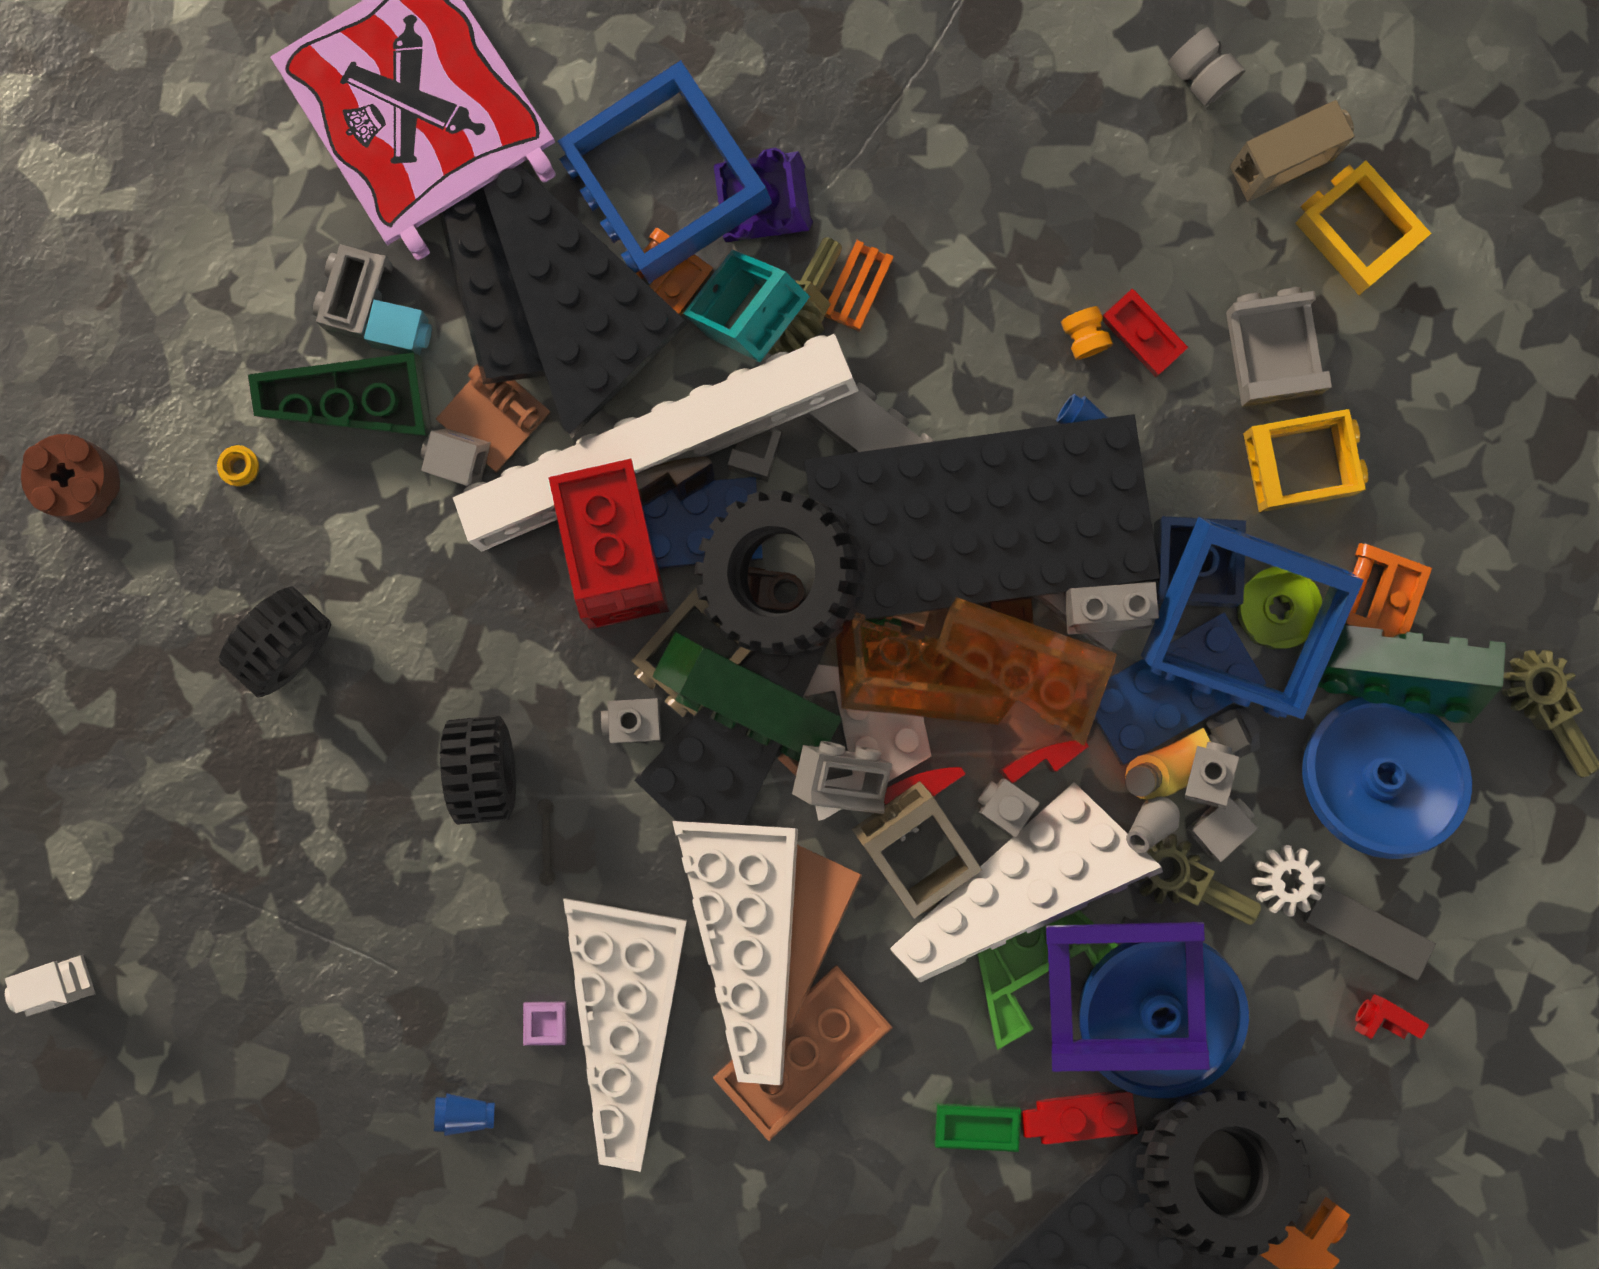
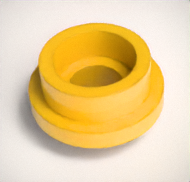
[217,445,259,487]

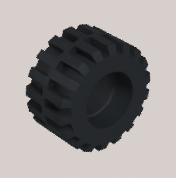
[219,586,331,698]
[440,715,516,825]

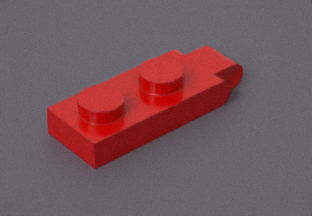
[1021,1090,1138,1144]

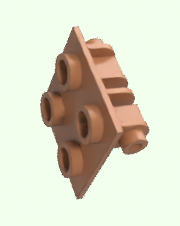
[436,364,551,473]

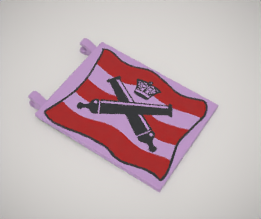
[270,0,556,260]

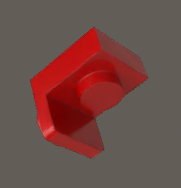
[1355,994,1429,1040]

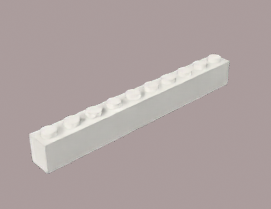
[453,334,859,552]

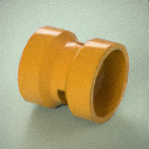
[1061,306,1113,360]

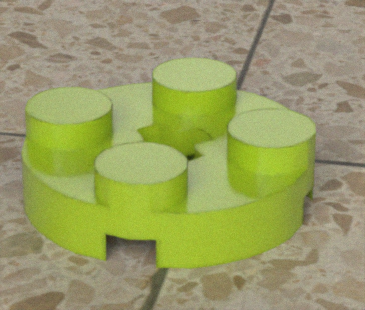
[1237,567,1322,649]

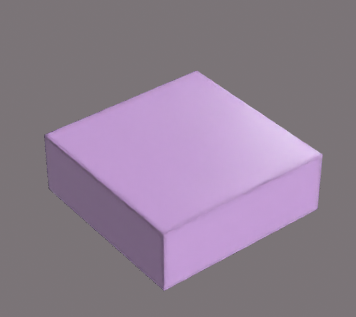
[523,1002,567,1046]

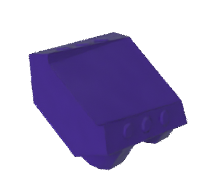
[714,148,813,243]

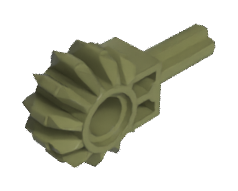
[768,237,842,356]
[1502,650,1599,778]
[1135,834,1261,925]

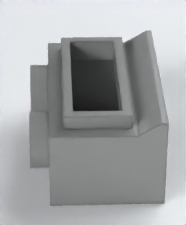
[313,244,393,341]
[1064,582,1159,634]
[792,741,892,814]

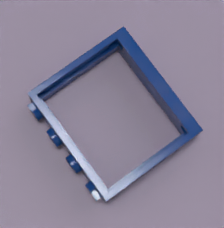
[557,60,772,283]
[1141,517,1364,719]

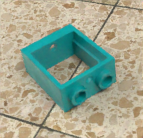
[683,249,810,362]

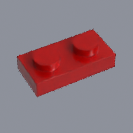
[1102,288,1188,377]

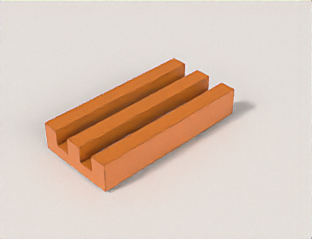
[825,240,894,332]

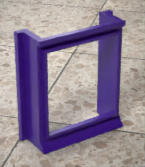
[1046,922,1210,1072]

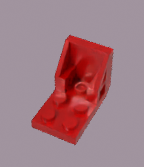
[548,459,670,630]

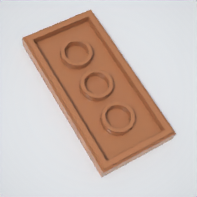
[786,844,862,1028]
[713,964,893,1141]

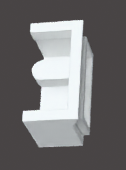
[5,955,95,1017]

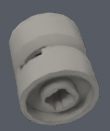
[1168,27,1245,107]

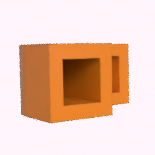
[1260,1197,1350,1269]

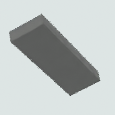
[1303,884,1436,981]

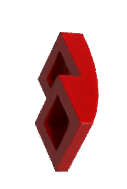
[999,740,1089,784]
[884,767,966,805]

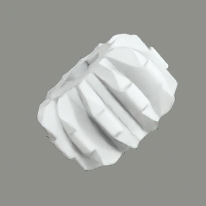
[1251,845,1325,917]

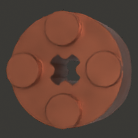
[21,434,120,523]

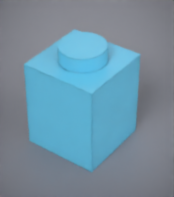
[364,299,432,355]

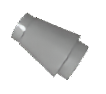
[1126,797,1180,853]

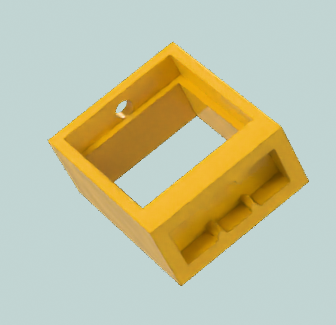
[1295,160,1432,295]
[1243,409,1368,513]

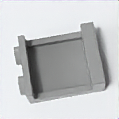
[1226,287,1332,407]

